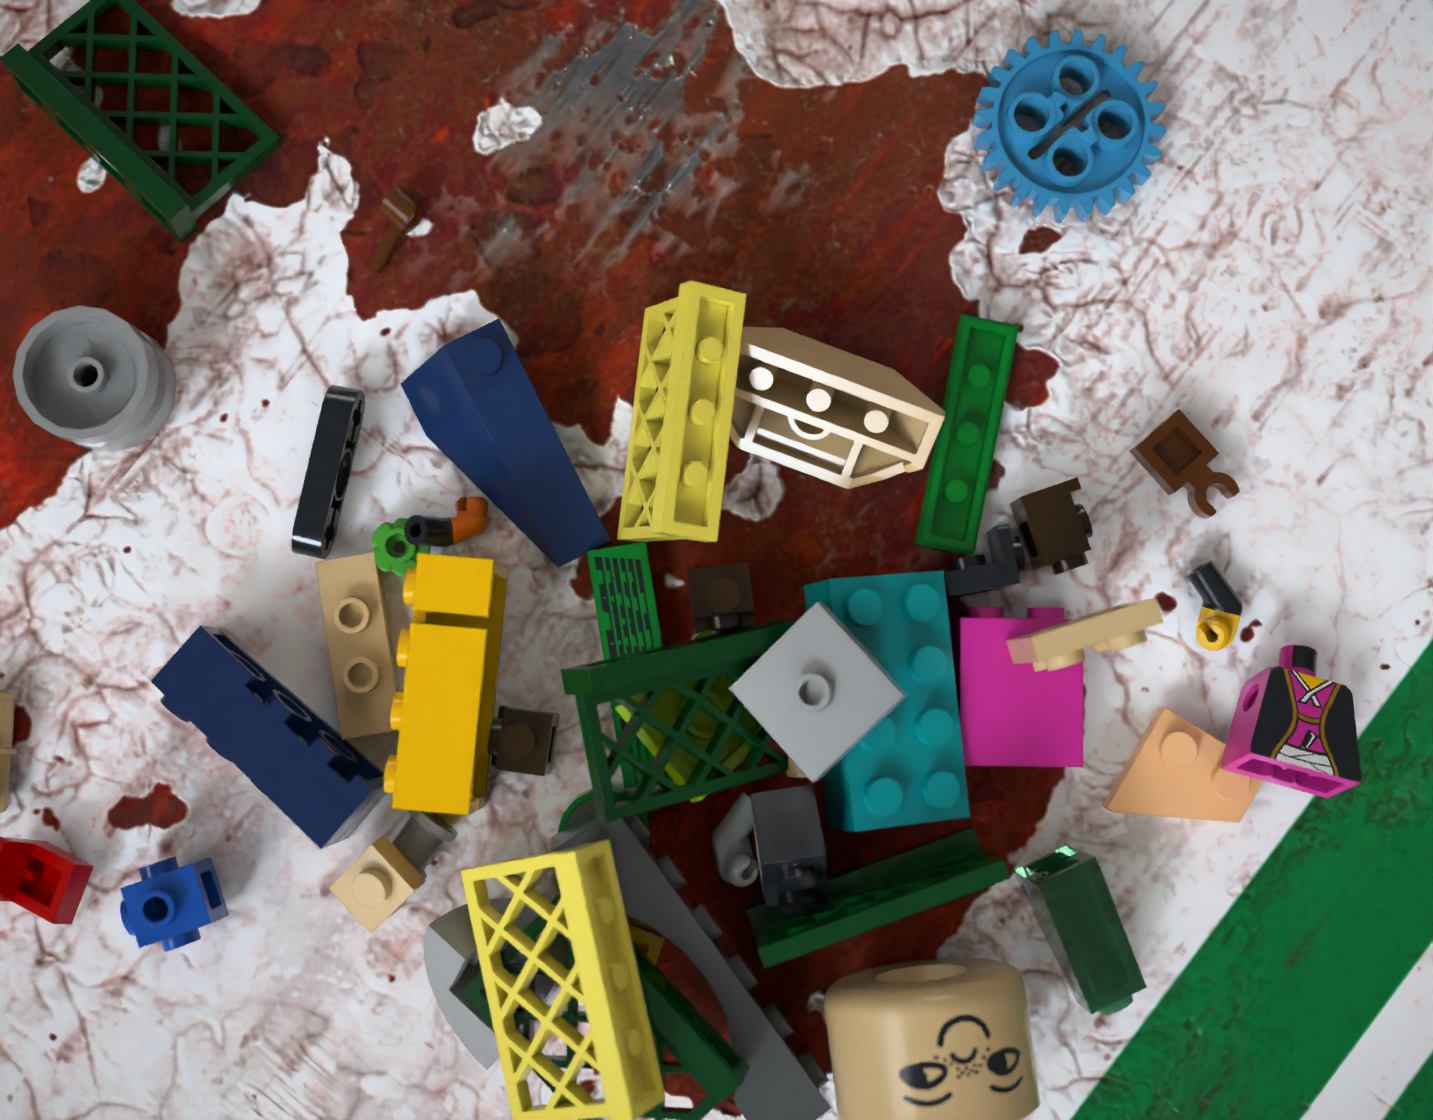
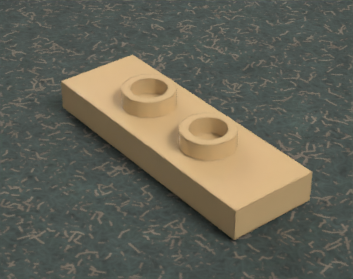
[315,552,400,740]

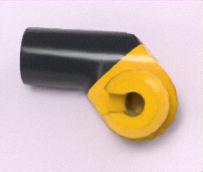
[1187,560,1242,651]

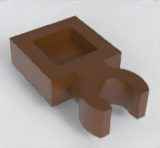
[1129,409,1240,519]

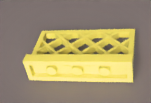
[617,280,746,542]
[461,839,666,1120]

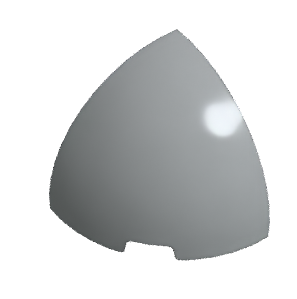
[424,898,569,1070]

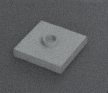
[729,602,908,783]

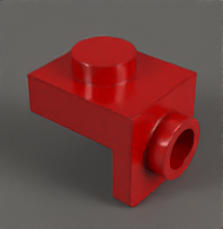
[0,837,94,924]

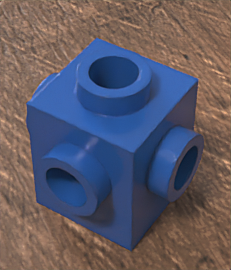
[120,856,229,952]

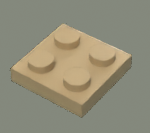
[1006,598,1164,672]

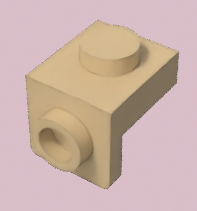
[329,835,426,934]

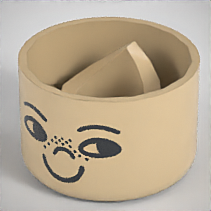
[824,958,1040,1120]

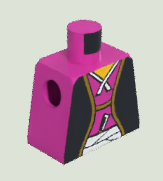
[1221,645,1361,798]

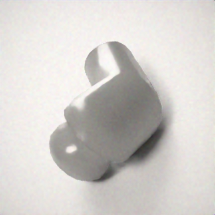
[711,792,759,887]

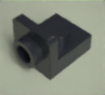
[944,524,1026,600]

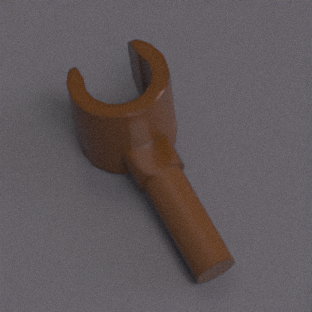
[368,188,423,274]

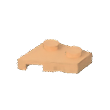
[1102,708,1263,823]

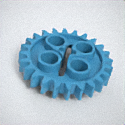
[971,29,1167,223]

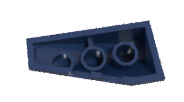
[401,318,611,568]

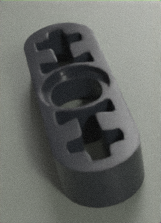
[291,384,365,559]

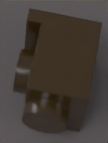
[1009,477,1093,575]
[687,562,755,634]
[487,705,560,776]

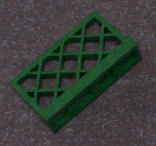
[0,0,282,243]
[561,619,799,823]
[746,826,1010,968]
[462,892,750,1120]

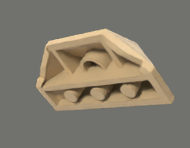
[730,327,946,489]

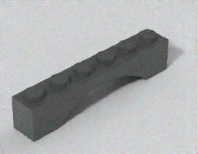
[551,800,831,1120]

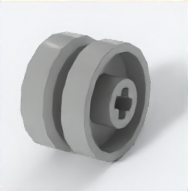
[12,305,177,452]

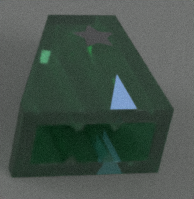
[1013,845,1147,1015]

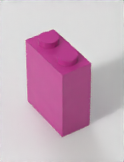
[951,606,1083,767]

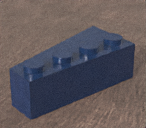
[150,625,387,849]

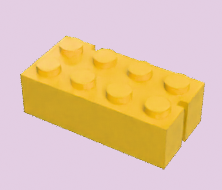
[384,553,509,815]

